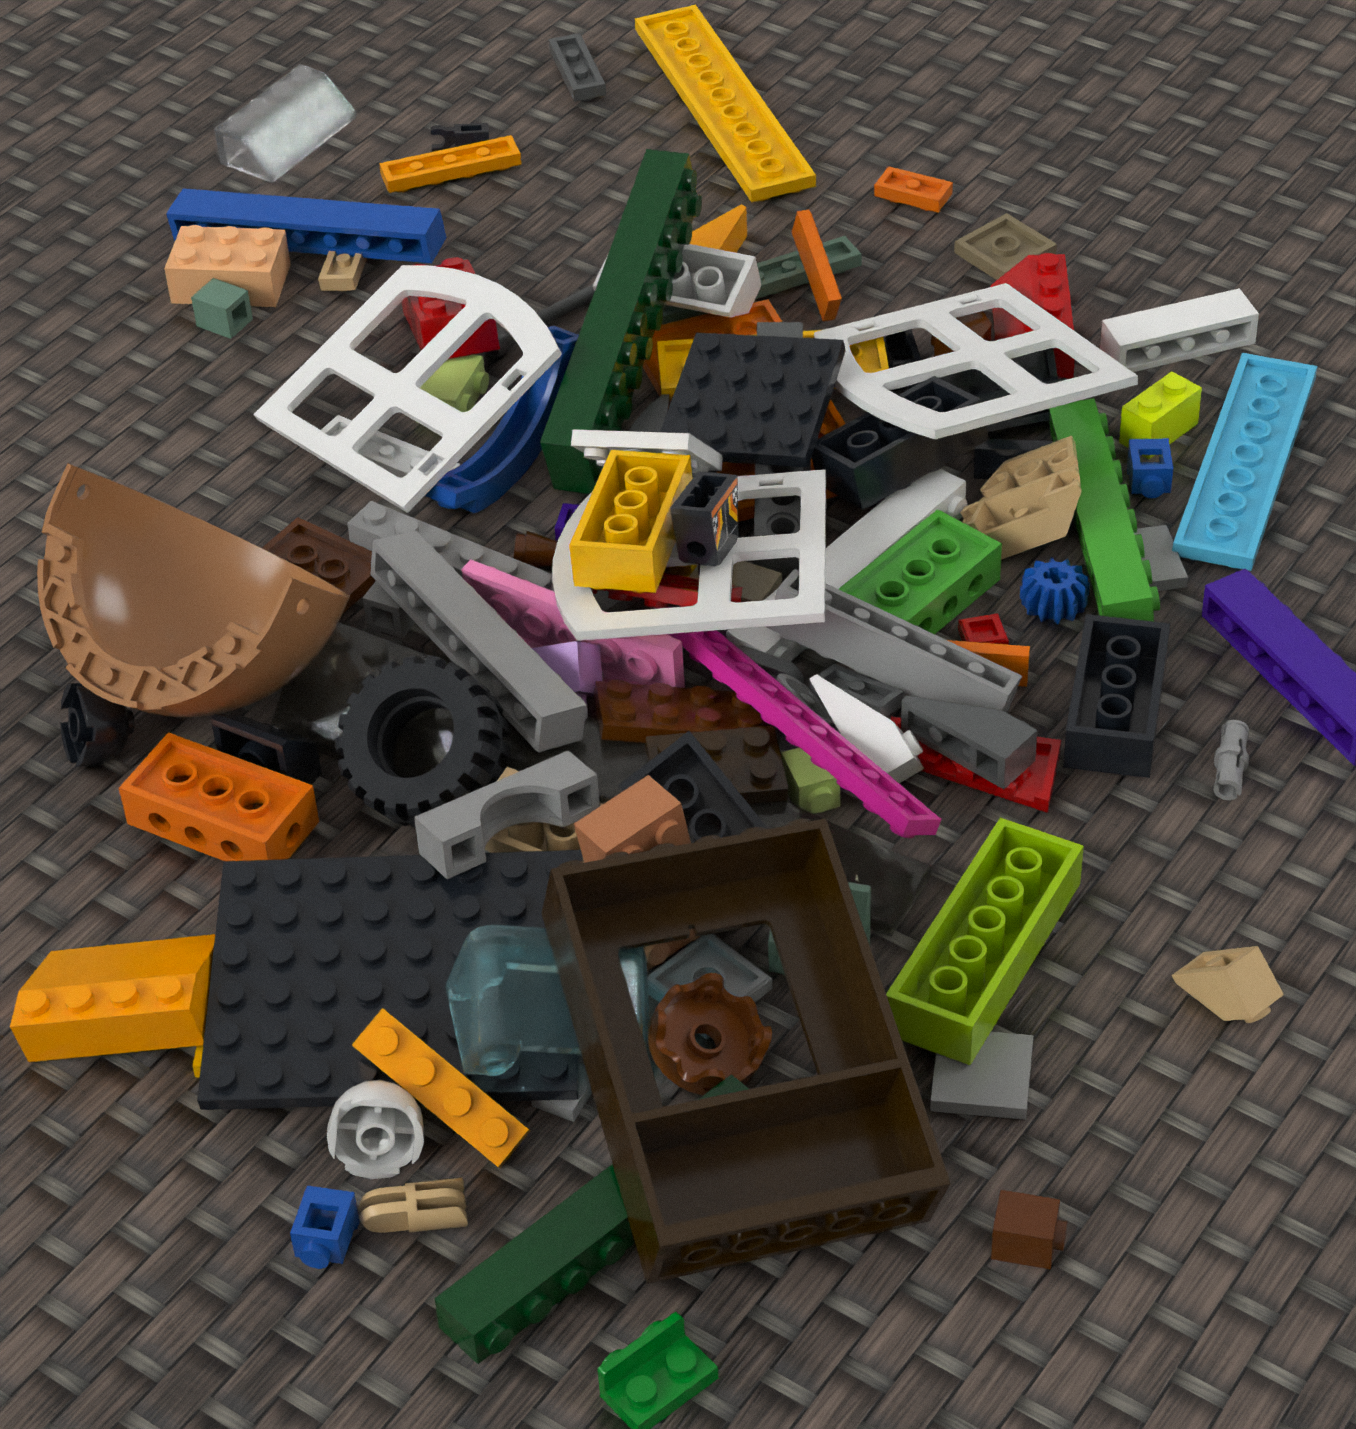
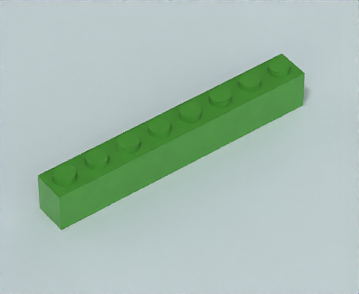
[1049,398,1160,622]

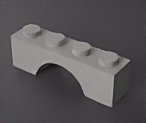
[414,751,600,879]

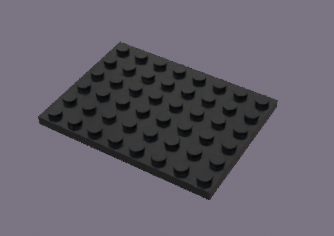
[197,850,584,1110]

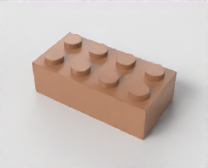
[574,775,700,976]

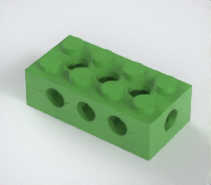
[839,509,1002,634]

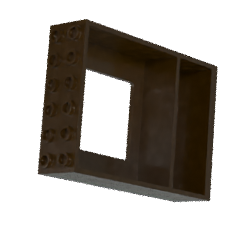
[541,818,951,1284]

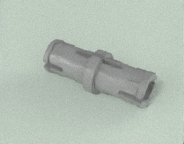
[1213,720,1249,800]

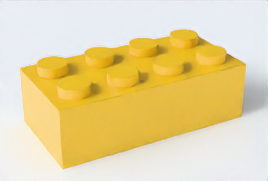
[569,450,692,593]

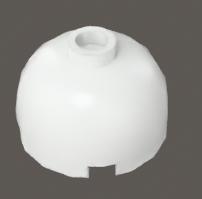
[327,1080,424,1179]

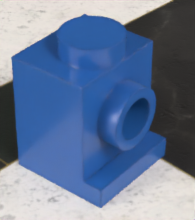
[1127,438,1173,498]
[290,1186,360,1269]

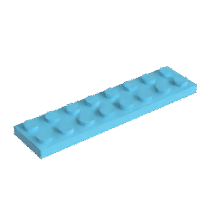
[1172,353,1317,571]

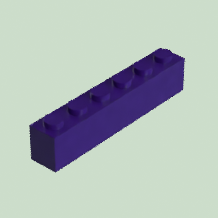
[1202,568,1356,766]

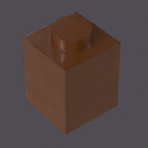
[991,1190,1068,1269]

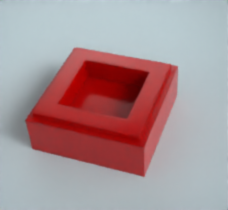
[958,613,1009,645]

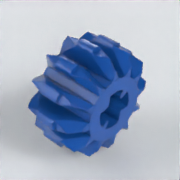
[1020,557,1090,624]

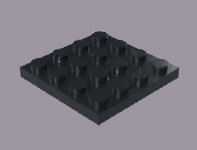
[660,333,846,467]

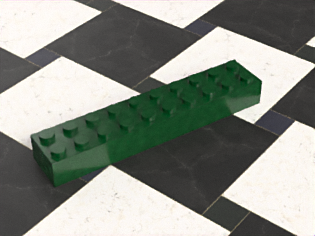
[540,149,702,494]

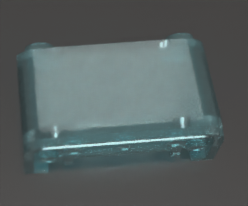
[445,925,651,1076]

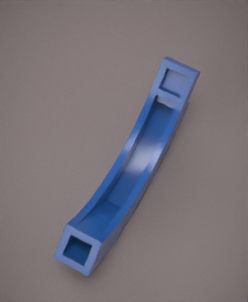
[425,325,579,513]

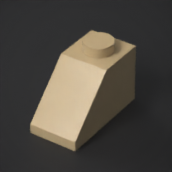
[1172,946,1284,1023]

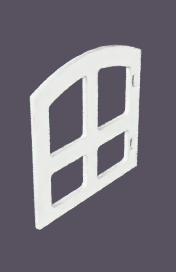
[253,265,562,513]
[814,283,1138,439]
[552,469,826,641]

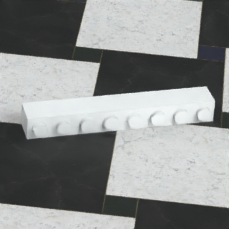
[726,469,967,662]

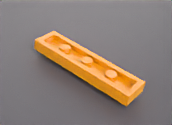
[379,135,522,193]
[352,1008,531,1168]

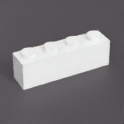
[1100,288,1259,372]

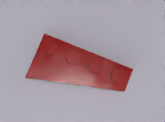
[891,717,1061,813]

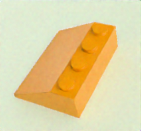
[10,934,215,1062]

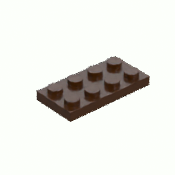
[593,679,770,743]

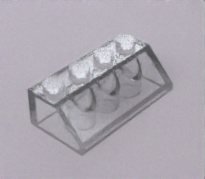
[214,64,357,183]

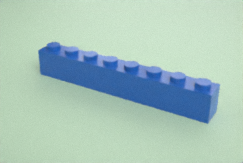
[166,189,447,264]

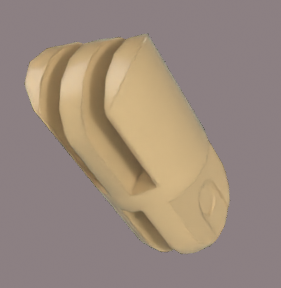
[358,1178,468,1233]

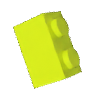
[1119,371,1202,459]

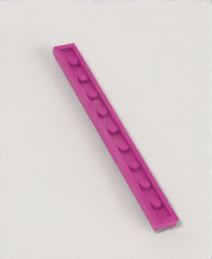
[657,607,942,838]

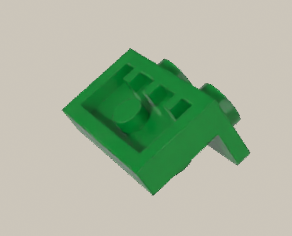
[597,1312,719,1429]

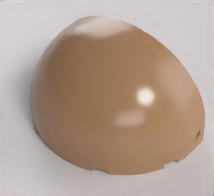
[37,463,350,717]

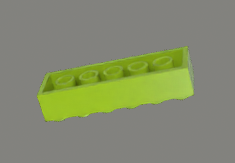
[886,817,1084,1065]

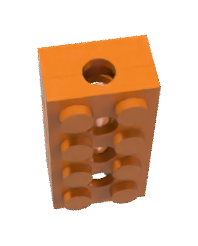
[119,732,319,861]

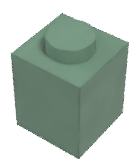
[191,278,253,339]

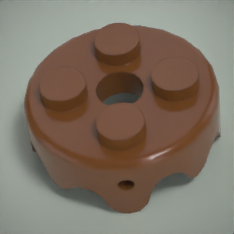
[648,973,772,1095]

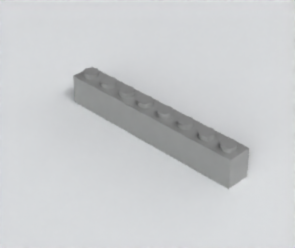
[370,530,588,752]

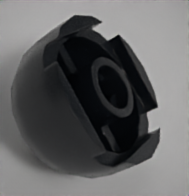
[60,683,135,767]

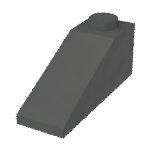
[901,696,1037,790]

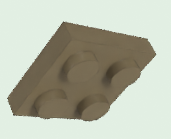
[954,213,1057,280]

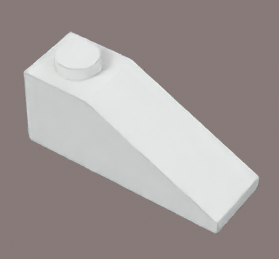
[809,674,924,783]

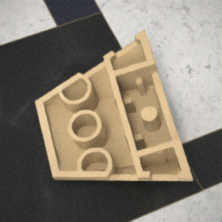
[960,436,1082,559]

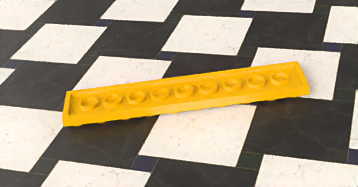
[635,5,816,202]

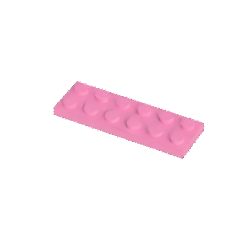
[461,559,685,688]

